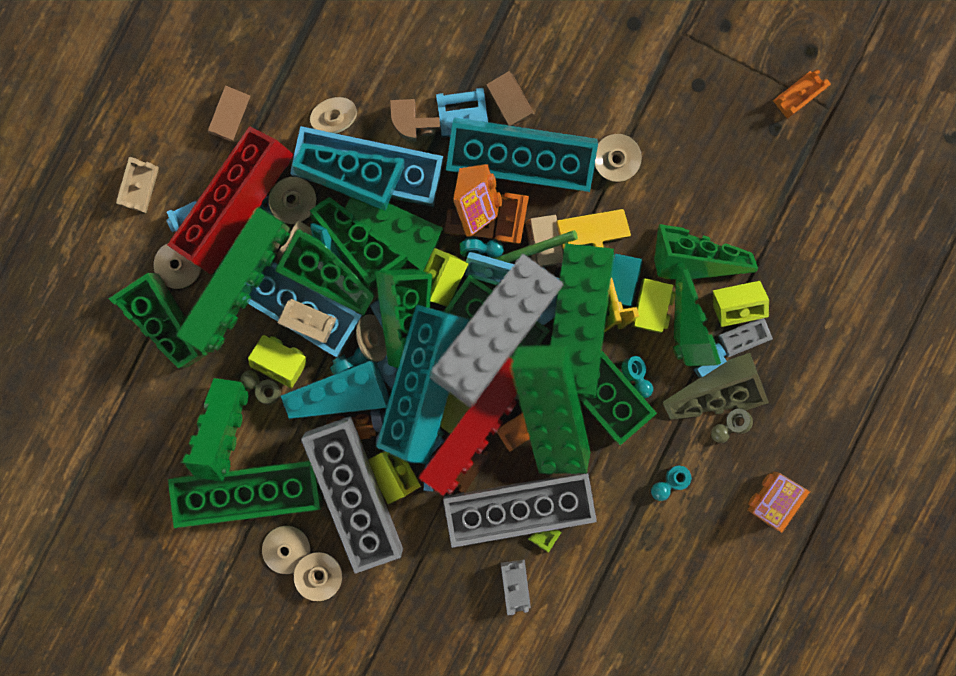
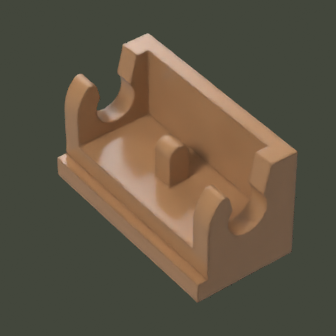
[486,71,535,126]
[208,85,250,141]

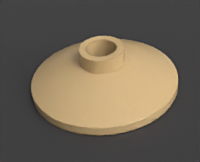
[310,97,357,133]
[595,134,642,182]
[268,176,316,224]
[154,243,201,289]
[356,314,387,362]
[262,526,310,574]
[294,552,342,601]

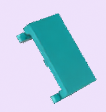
[612,254,643,308]

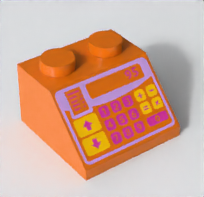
[453,164,502,237]
[747,471,810,532]

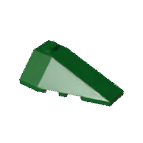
[654,224,758,279]
[275,229,375,315]
[673,262,721,366]

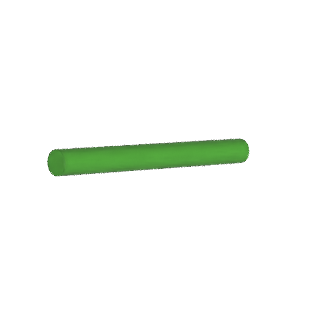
[493,230,578,263]

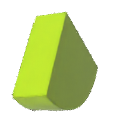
[528,529,562,553]

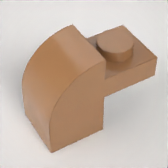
[390,99,440,142]

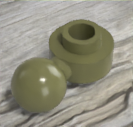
[240,370,281,405]
[711,409,753,443]

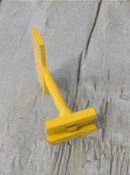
[556,209,639,332]

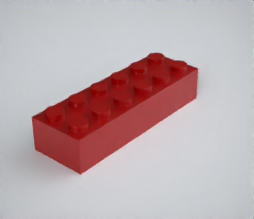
[167,126,294,275]
[419,357,518,496]

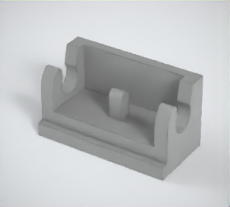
[501,560,531,615]

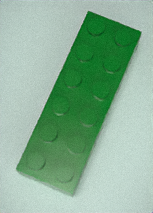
[176,207,291,353]
[551,243,615,399]
[511,346,590,474]
[168,460,323,528]

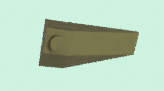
[663,353,769,420]

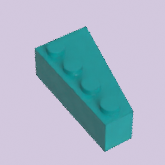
[292,143,404,211]
[281,361,390,419]

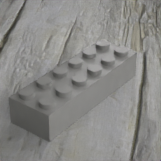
[430,254,564,408]
[301,416,403,574]
[443,473,597,547]

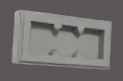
[718,318,773,357]

